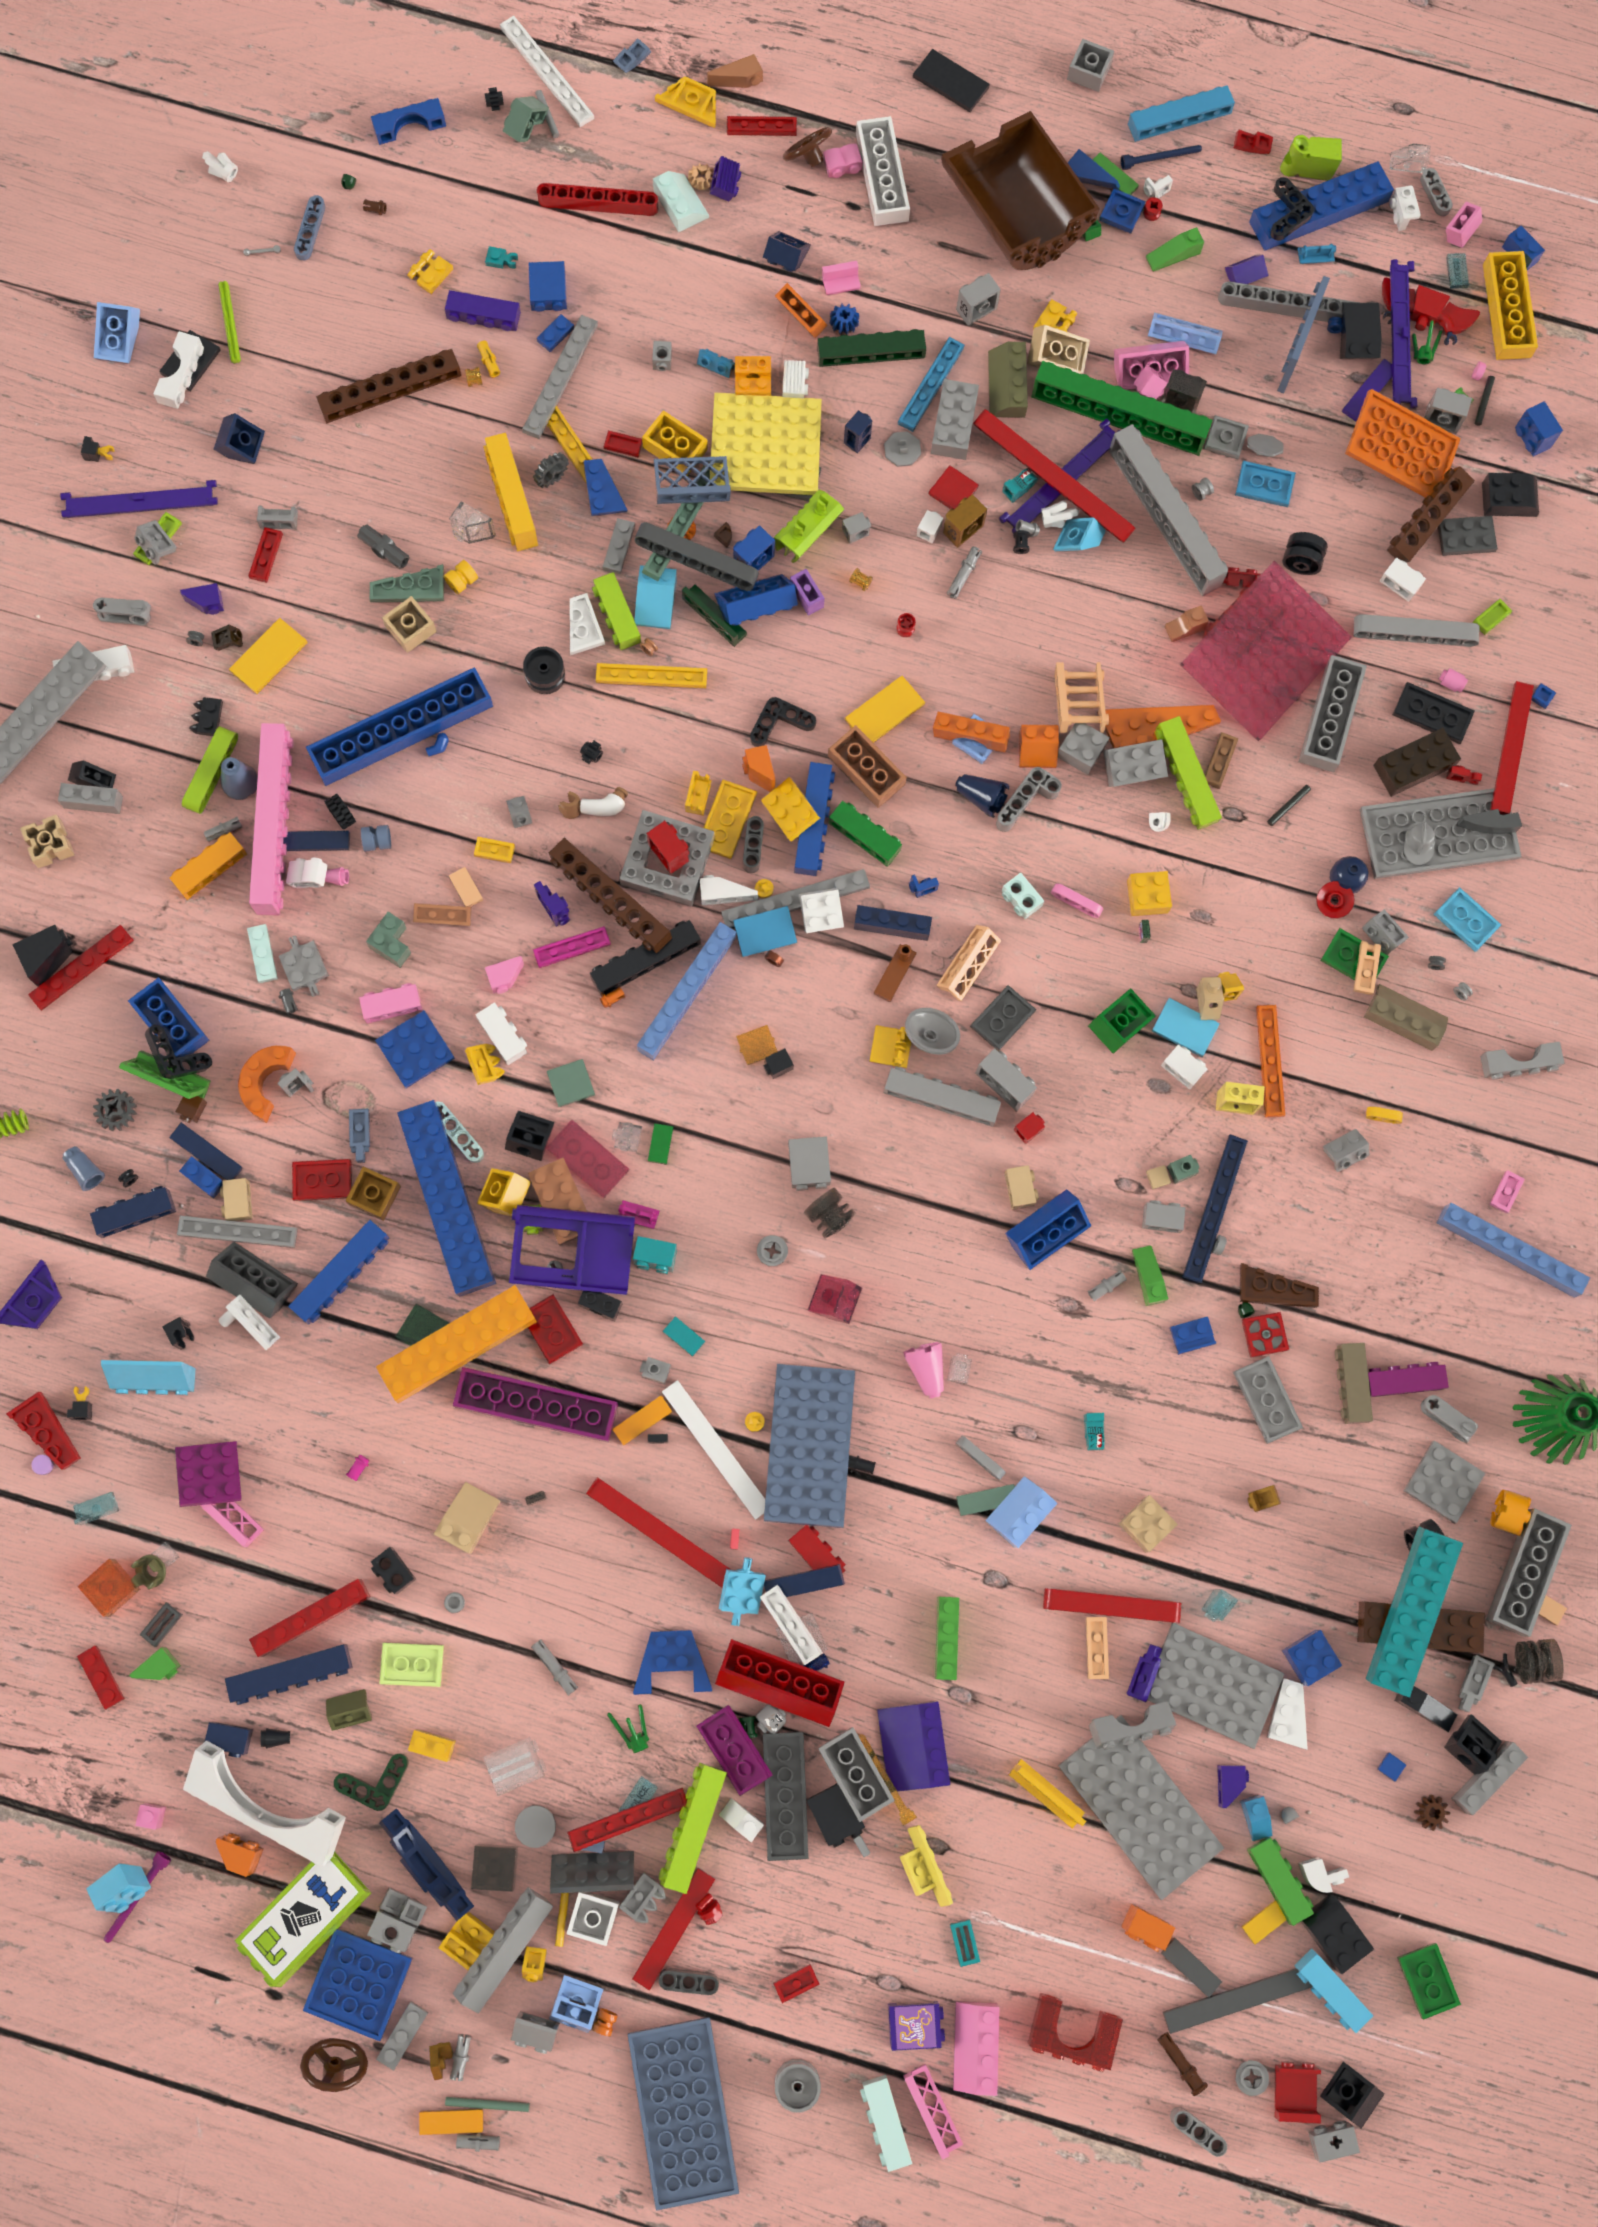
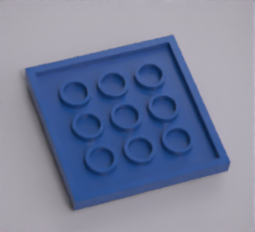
[303,1928,413,2041]

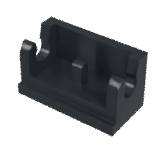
[162,1317,194,1350]

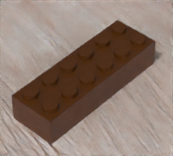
[1357,1601,1485,1654]

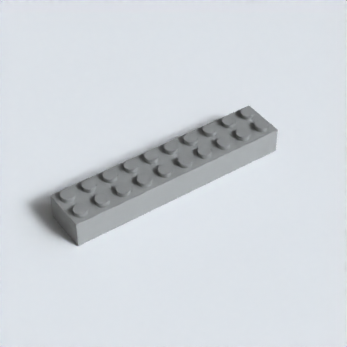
[1109,424,1228,597]

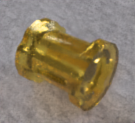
[849,568,873,592]

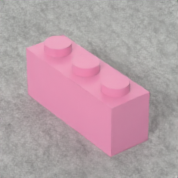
[359,983,423,1024]

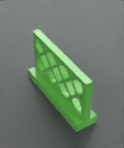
[119,1050,211,1099]

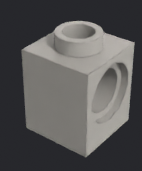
[652,341,672,371]
[842,512,871,544]

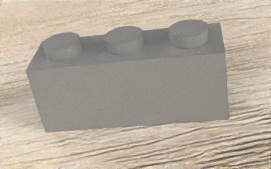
[58,783,123,814]

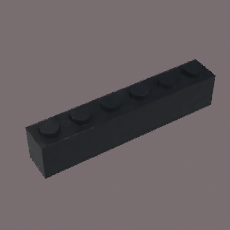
[590,920,701,997]

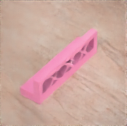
[200,1502,264,1547]
[903,2064,963,2160]

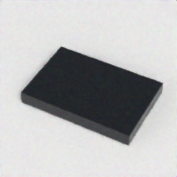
[159,330,221,392]

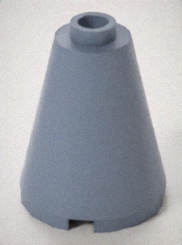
[221,757,258,800]

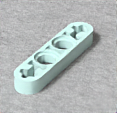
[436,1101,484,1163]

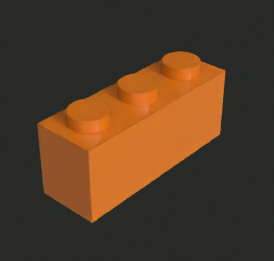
[775,283,828,338]

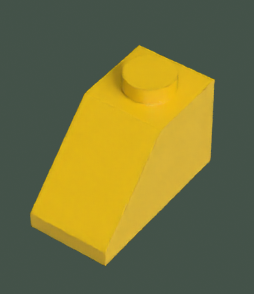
[1217,972,1244,1001]

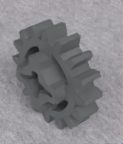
[533,452,569,488]
[93,1089,137,1131]

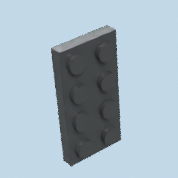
[550,1851,634,1894]

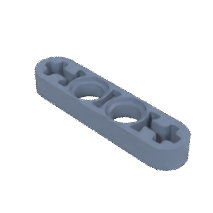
[294,195,325,261]

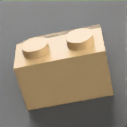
[1027,325,1090,374]
[434,1482,500,1554]

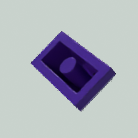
[180,583,224,615]
[1217,1765,1249,1808]

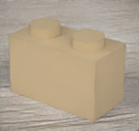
[1004,1165,1039,1210]
[220,1178,253,1221]

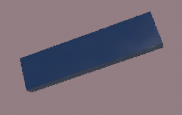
[283,830,350,851]
[169,1122,243,1180]
[764,1564,845,1597]

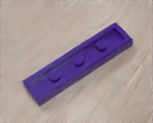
[1341,359,1392,422]

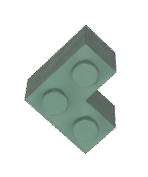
[503,96,549,142]
[366,912,411,968]

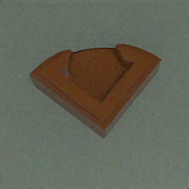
[714,522,732,548]

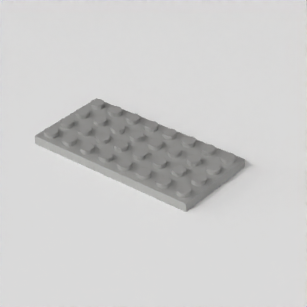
[1360,788,1522,879]
[1058,1715,1224,1900]

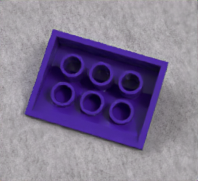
[877,1701,951,1792]

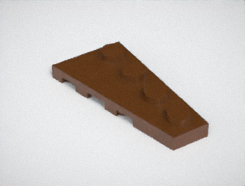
[1240,1263,1319,1308]

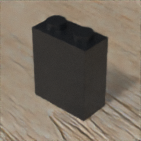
[806,1783,865,1848]

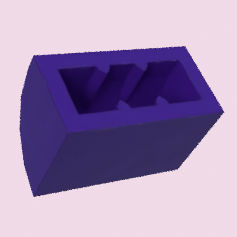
[1225,255,1269,284]

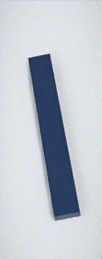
[1182,1134,1248,1284]

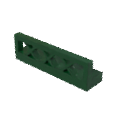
[682,584,747,647]

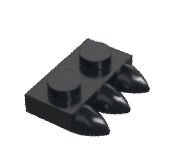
[189,697,223,736]

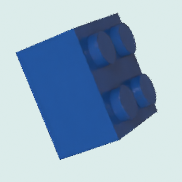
[1515,401,1563,457]
[733,525,775,571]
[1282,1630,1342,1686]

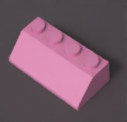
[1114,341,1189,390]
[953,2001,999,2096]

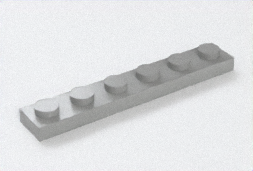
[177,1216,298,1248]

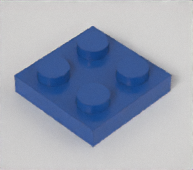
[1099,188,1146,234]

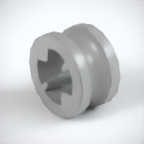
[1453,982,1473,1001]

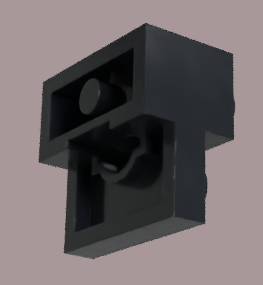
[505,1111,554,1161]
[1444,1714,1502,1775]

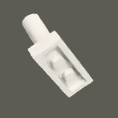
[219,1295,280,1350]

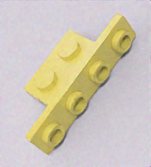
[900,1825,953,1907]

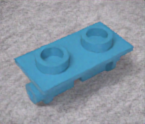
[1298,244,1336,264]
[697,349,735,378]

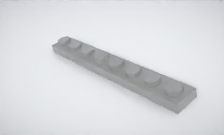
[522,315,598,439]
[721,869,870,929]

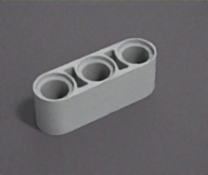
[1170,2107,1227,2157]

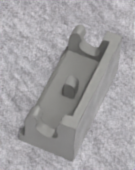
[257,505,298,530]

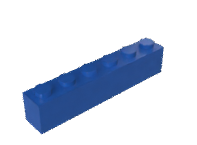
[794,762,835,876]
[288,1220,389,1324]

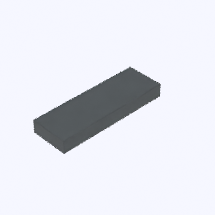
[1161,1937,1222,1997]

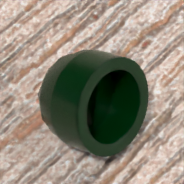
[341,174,357,190]
[1238,1302,1255,1318]

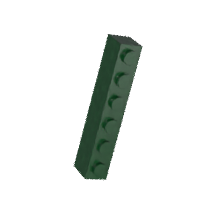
[817,329,926,367]

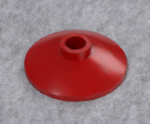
[1316,881,1355,919]

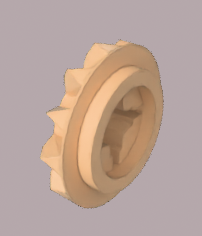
[688,163,714,190]

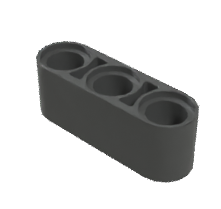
[743,816,764,873]
[659,1968,719,1995]

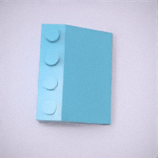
[101,1360,196,1395]

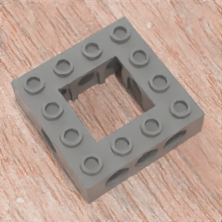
[619,810,715,907]

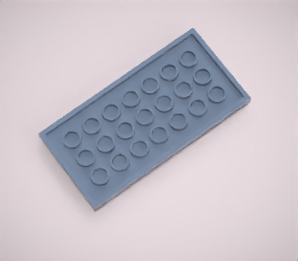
[764,1364,855,1528]
[627,2017,739,2211]

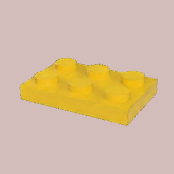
[761,777,820,842]

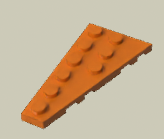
[1097,705,1221,748]

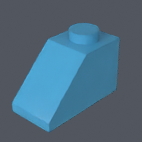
[1240,1795,1272,1841]

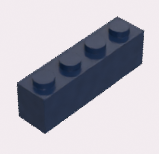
[854,905,932,941]
[90,1186,176,1238]

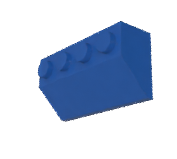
[714,574,798,625]
[1005,1189,1091,1270]

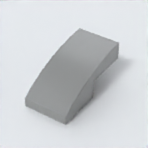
[380,1887,427,1926]

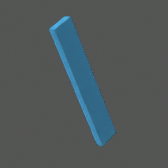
[898,337,965,432]

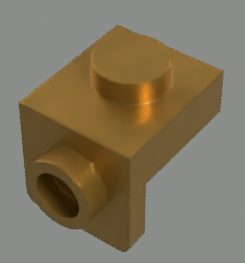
[1248,1485,1281,1512]

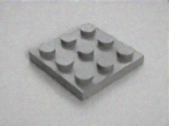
[1403,1441,1485,1524]

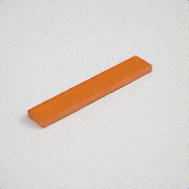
[1256,1005,1285,1117]

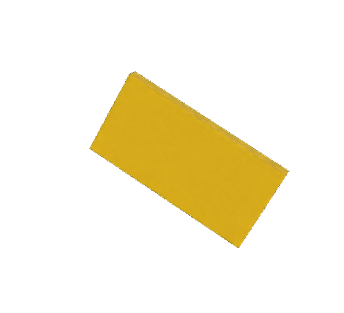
[229,618,308,694]
[845,675,925,743]
[703,779,757,859]

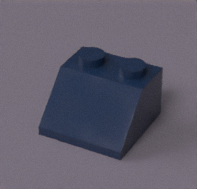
[763,231,811,272]
[213,413,265,464]

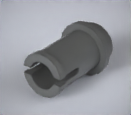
[278,988,298,1014]

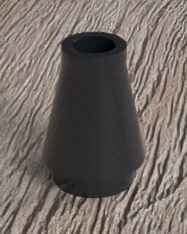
[261,1728,290,1749]

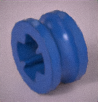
[1327,317,1342,334]

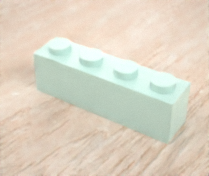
[860,2075,912,2172]

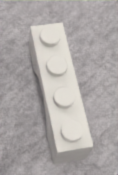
[153,331,204,409]

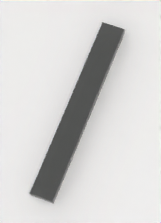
[1163,1968,1313,2034]

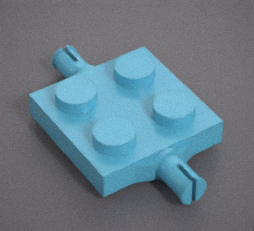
[718,1557,766,1626]

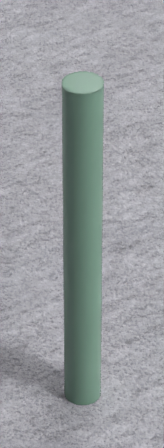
[445,2097,530,2112]

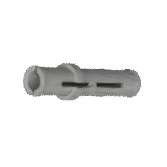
[947,546,982,599]
[531,1639,578,1696]

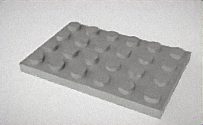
[1147,1623,1285,1749]

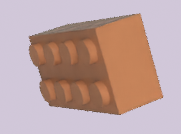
[828,725,907,808]
[528,1158,587,1246]

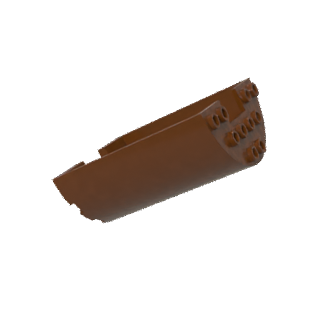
[941,111,1100,270]

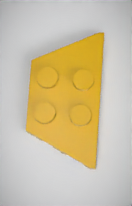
[655,76,716,128]

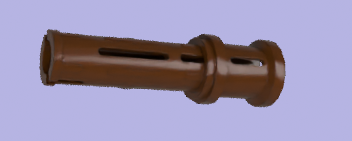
[1157,2032,1208,2096]

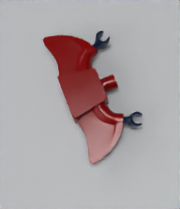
[1382,277,1480,345]

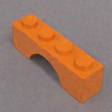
[933,711,1010,753]

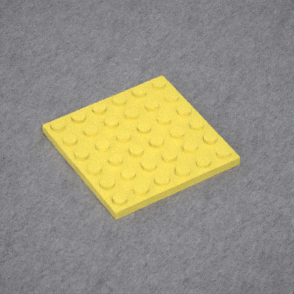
[710,392,822,495]

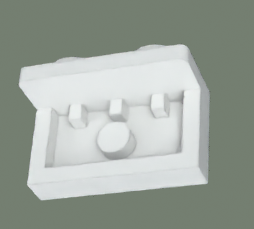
[1389,186,1421,231]

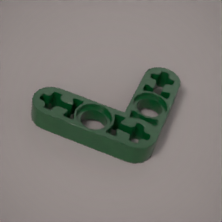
[333,1753,409,1811]

